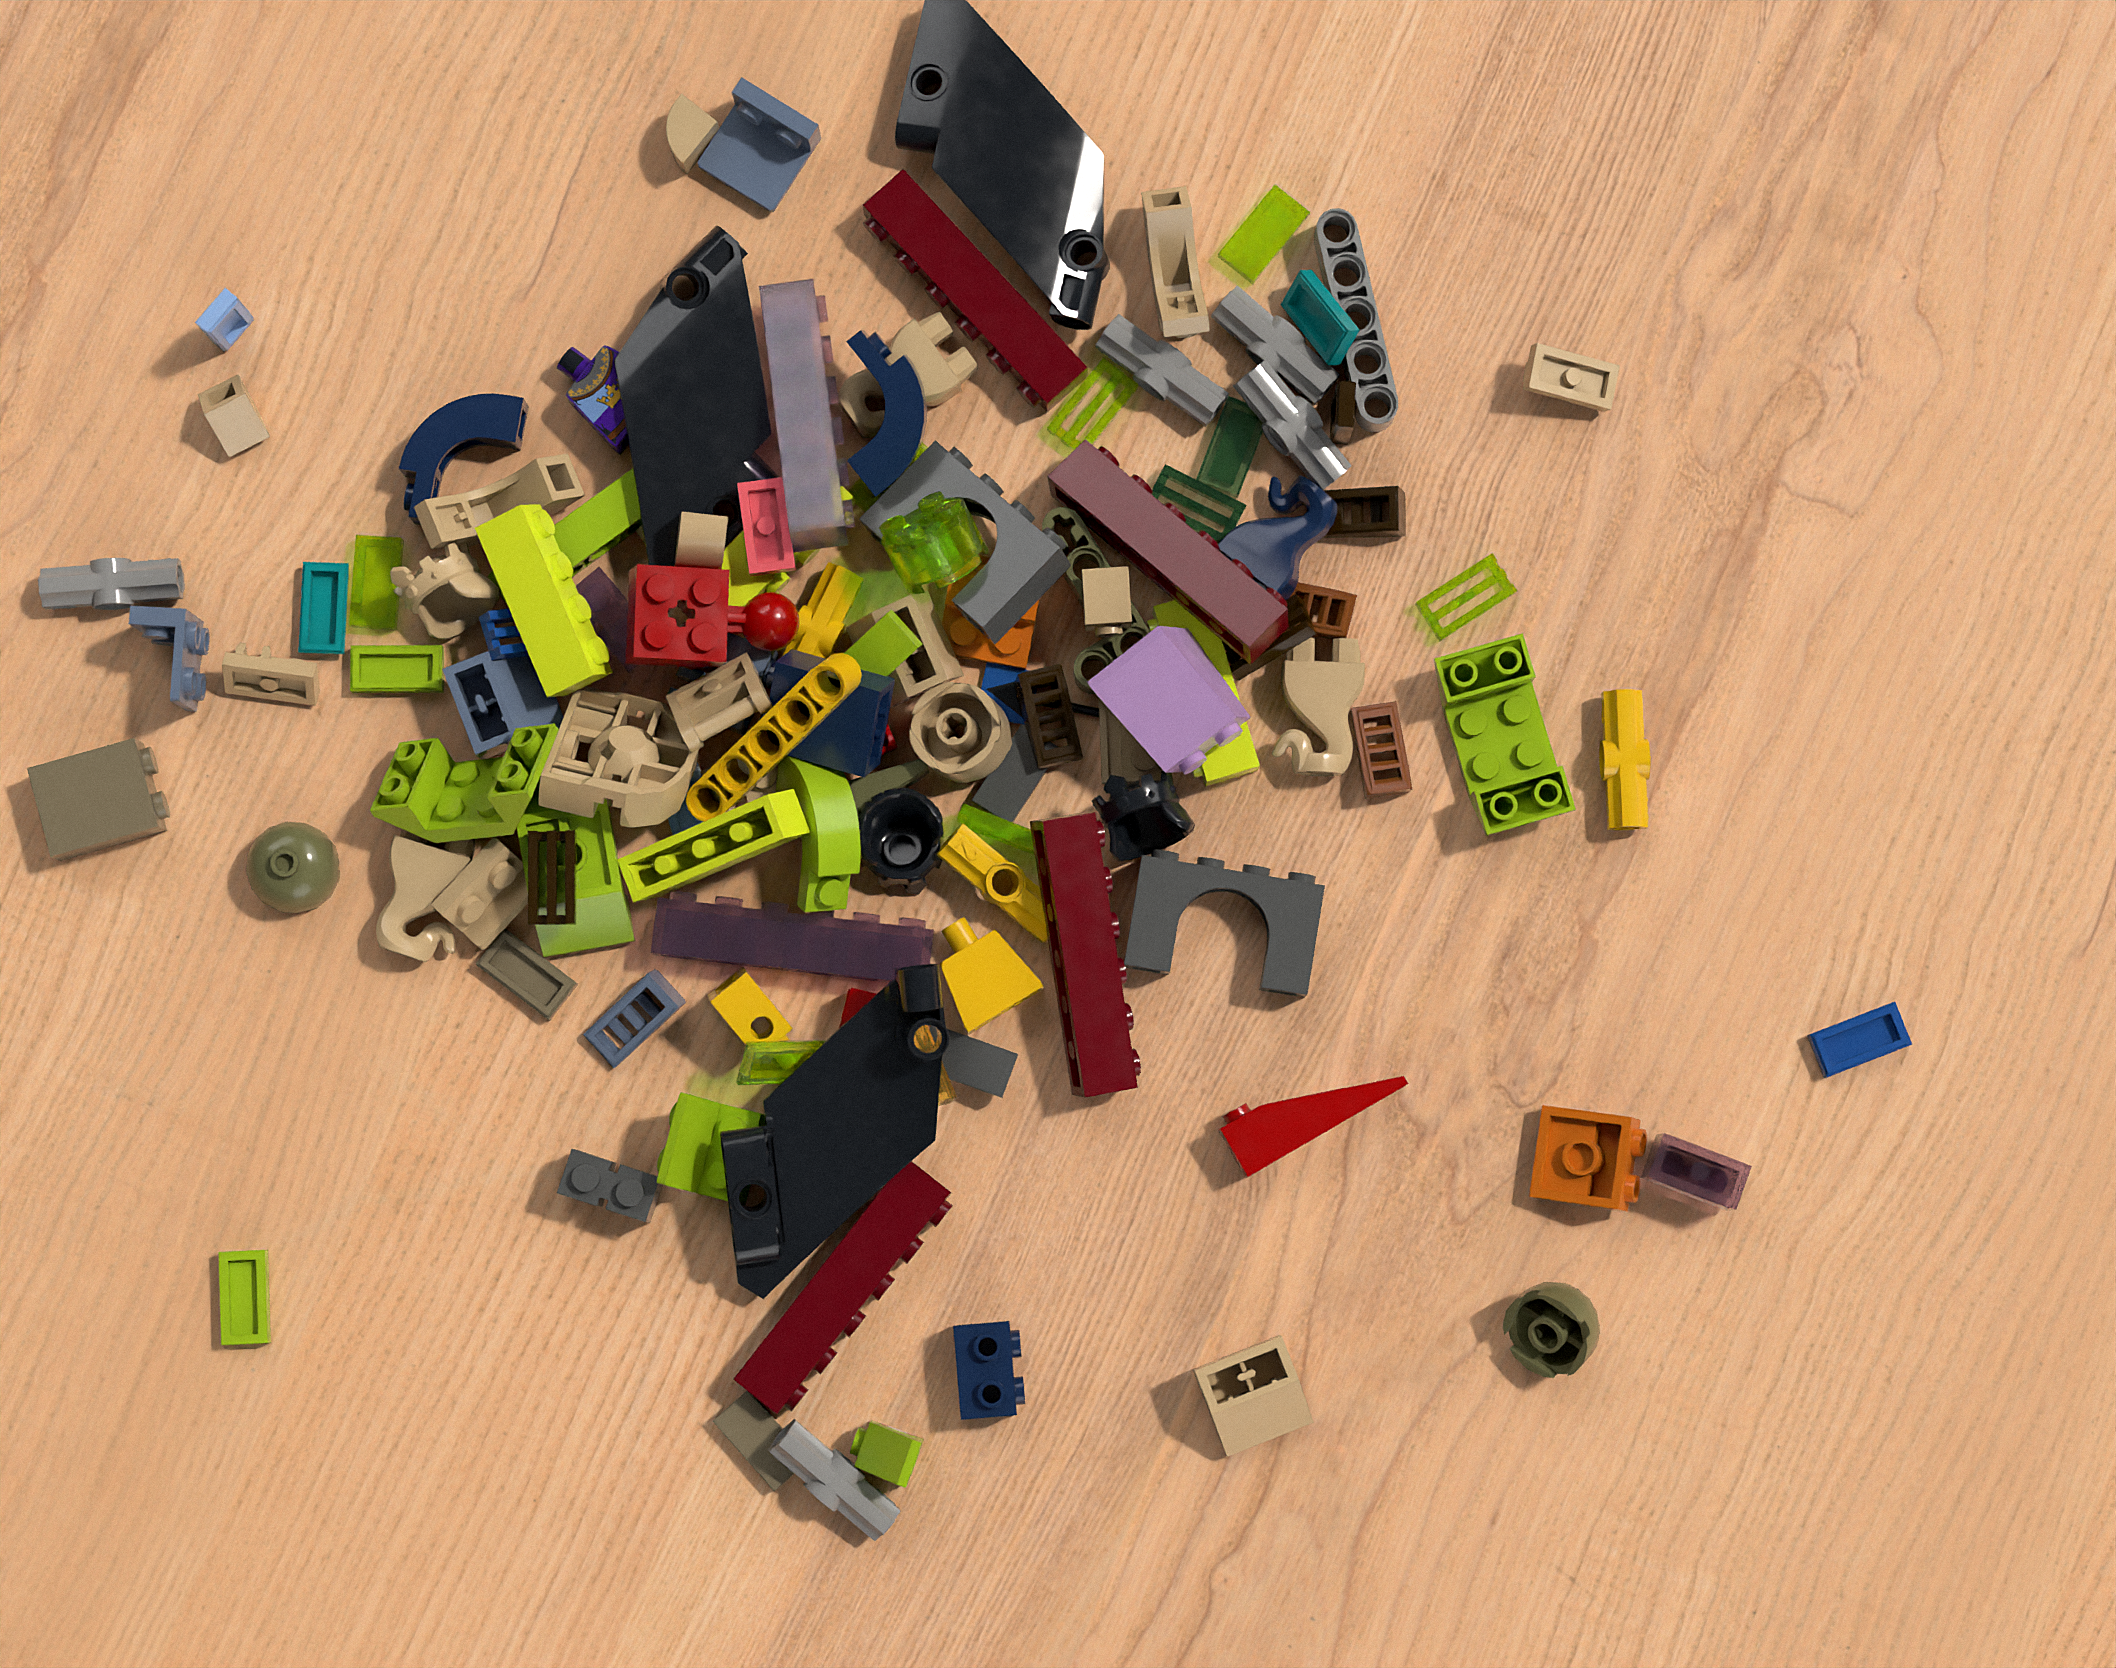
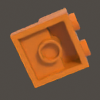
[942,553,1040,670]
[1529,1105,1647,1212]

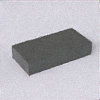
[972,724,1058,826]

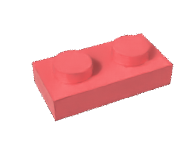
[737,477,796,577]

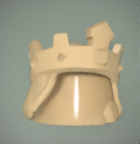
[390,542,500,640]

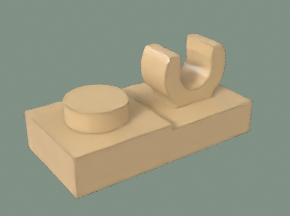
[1523,343,1620,412]
[222,643,320,706]

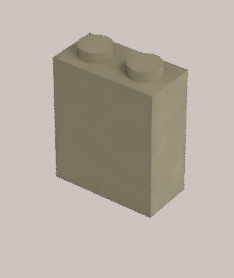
[27,738,170,861]

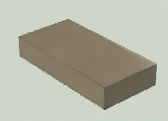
[476,929,578,1020]
[713,1391,794,1491]

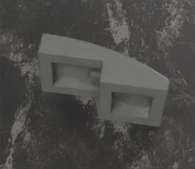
[923,1025,1018,1098]

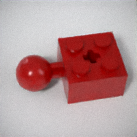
[626,564,800,669]

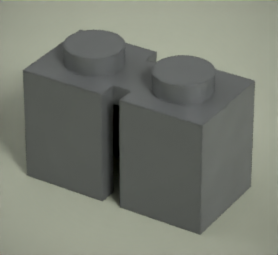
[557,1149,663,1223]

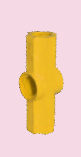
[783,562,864,659]
[1599,689,1651,831]
[936,823,1047,943]

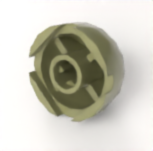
[246,821,340,913]
[1503,1282,1600,1378]

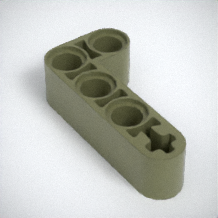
[1042,507,1150,694]

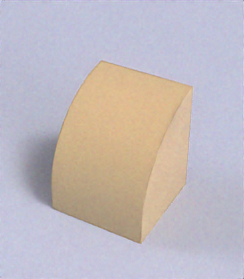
[666,94,719,174]
[198,374,270,457]
[674,512,728,569]

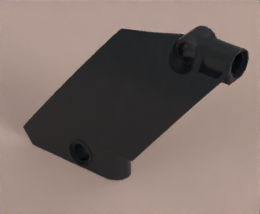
[895,0,1110,330]
[614,225,786,566]
[720,964,949,1299]

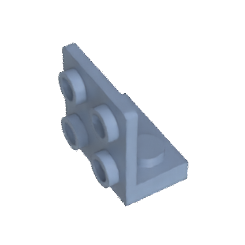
[698,77,821,212]
[129,606,210,712]

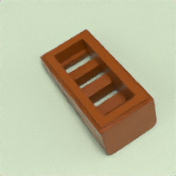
[1289,582,1357,640]
[1351,701,1412,799]

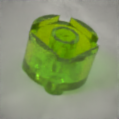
[879,491,989,594]

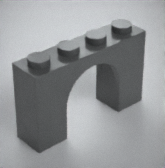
[859,440,1071,644]
[1124,849,1325,998]

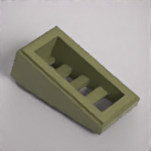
[848,759,929,815]

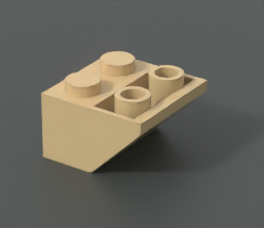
[846,591,964,708]
[1193,1335,1314,1457]

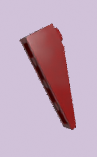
[1218,1076,1409,1178]

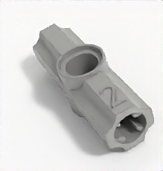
[1211,285,1340,406]
[1096,314,1229,427]
[1233,360,1352,490]
[38,558,185,610]
[768,1419,901,1541]

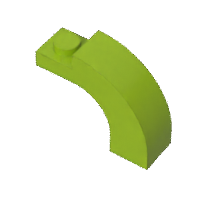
[776,755,861,913]

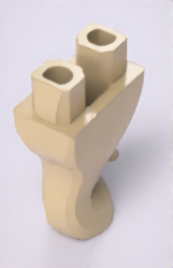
[836,312,978,439]
[1272,638,1365,776]
[376,829,476,962]

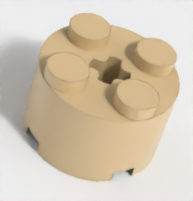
[909,682,1012,783]

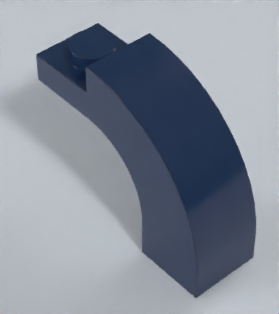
[846,330,927,497]
[399,393,529,525]

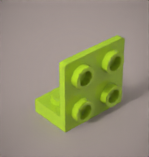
[657,1092,766,1205]

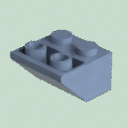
[442,651,564,759]

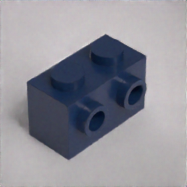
[953,1321,1025,1420]

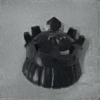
[1092,771,1195,861]
[858,788,944,895]

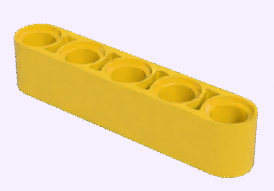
[686,653,862,822]

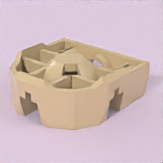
[539,686,699,828]

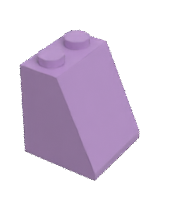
[1087,626,1251,774]

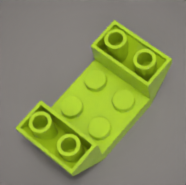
[1434,633,1576,836]
[370,724,559,843]
[517,776,635,958]

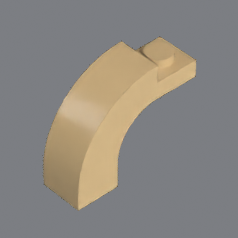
[1141,186,1210,338]
[414,454,585,549]

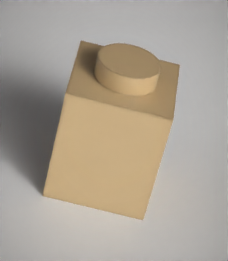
[1082,566,1132,638]

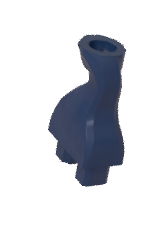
[1218,475,1337,600]

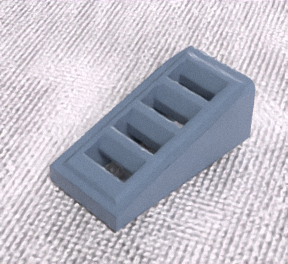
[583,969,686,1068]

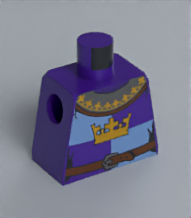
[557,345,629,455]

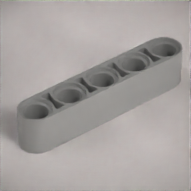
[1314,208,1398,433]

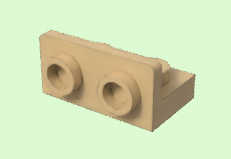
[431,837,528,950]

